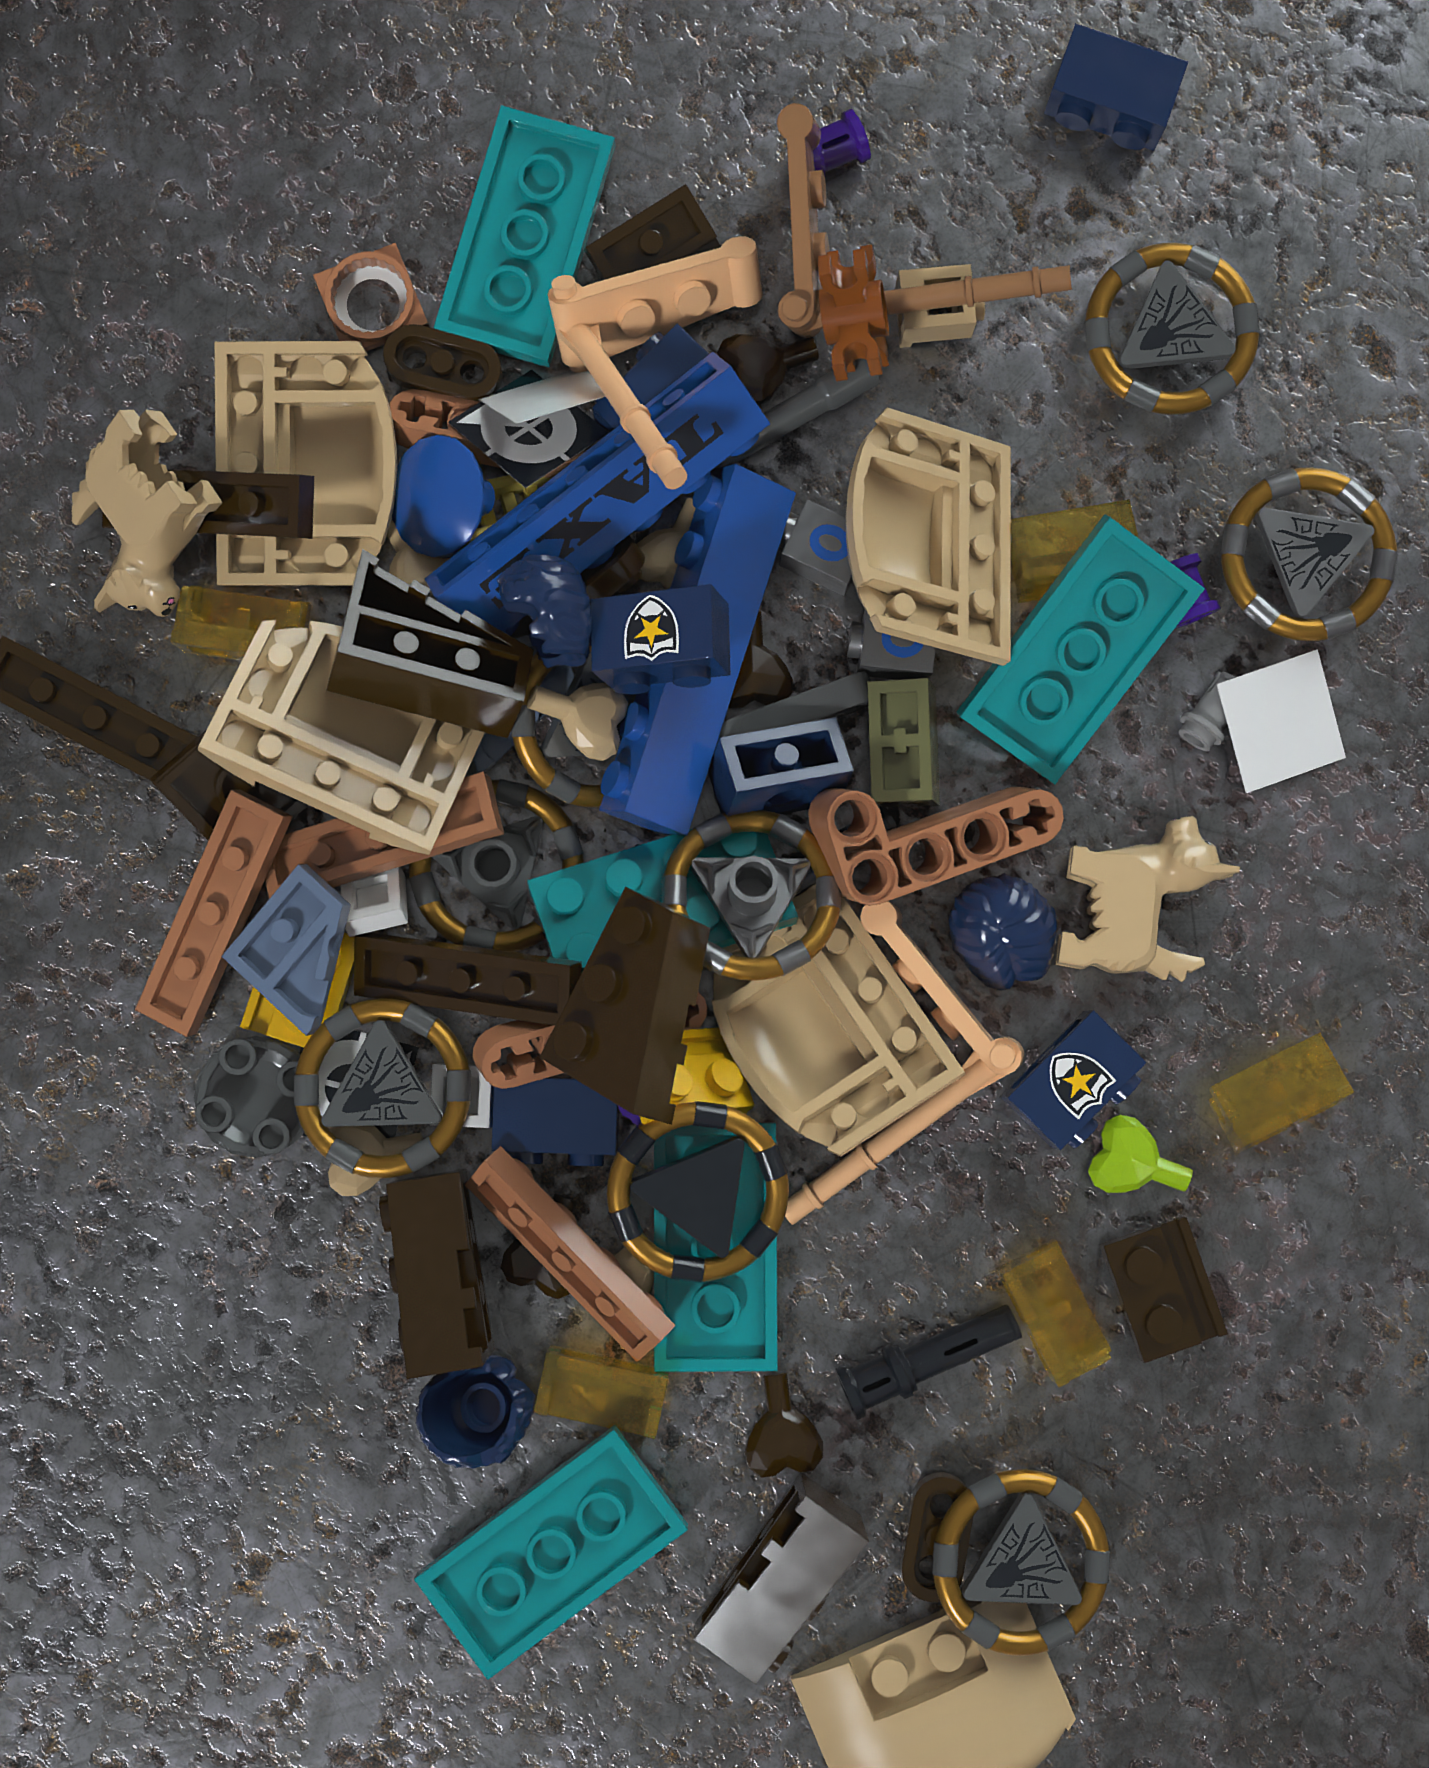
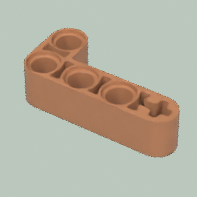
[808,787,1064,906]

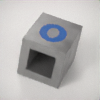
[779,499,852,596]
[847,610,936,680]

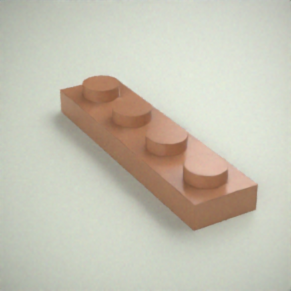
[265,771,504,899]
[135,790,293,1037]
[465,1146,676,1362]

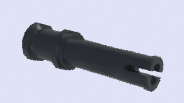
[835,1305,1022,1420]

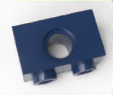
[708,717,854,817]

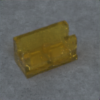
[1011,499,1139,603]
[170,585,312,661]
[1208,1033,1354,1155]
[995,1239,1112,1387]
[534,1345,669,1439]

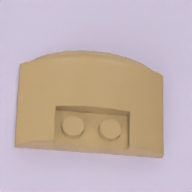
[214,341,397,586]
[845,407,1011,666]
[198,620,485,855]
[707,884,965,1157]
[791,1599,1076,1768]

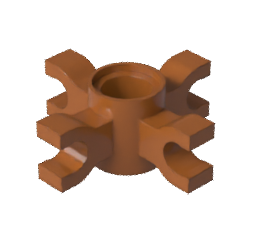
[818,245,889,382]

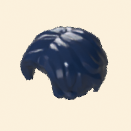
[496,554,592,669]
[948,873,1057,991]
[415,1355,536,1469]

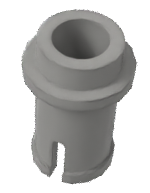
[1178,671,1236,751]

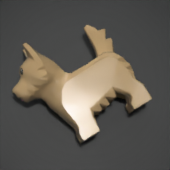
[72,410,222,617]
[1054,816,1240,982]

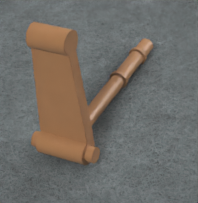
[777,103,1072,338]

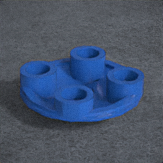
[392,435,495,558]

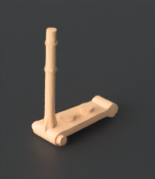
[548,236,763,489]
[785,901,1024,1225]

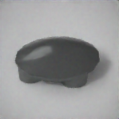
[194,1036,304,1158]

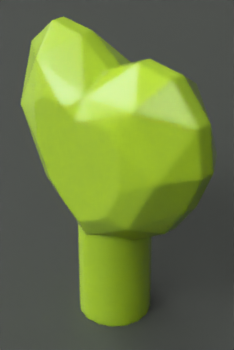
[1088,1114,1193,1193]

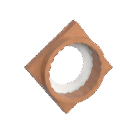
[313,242,429,352]

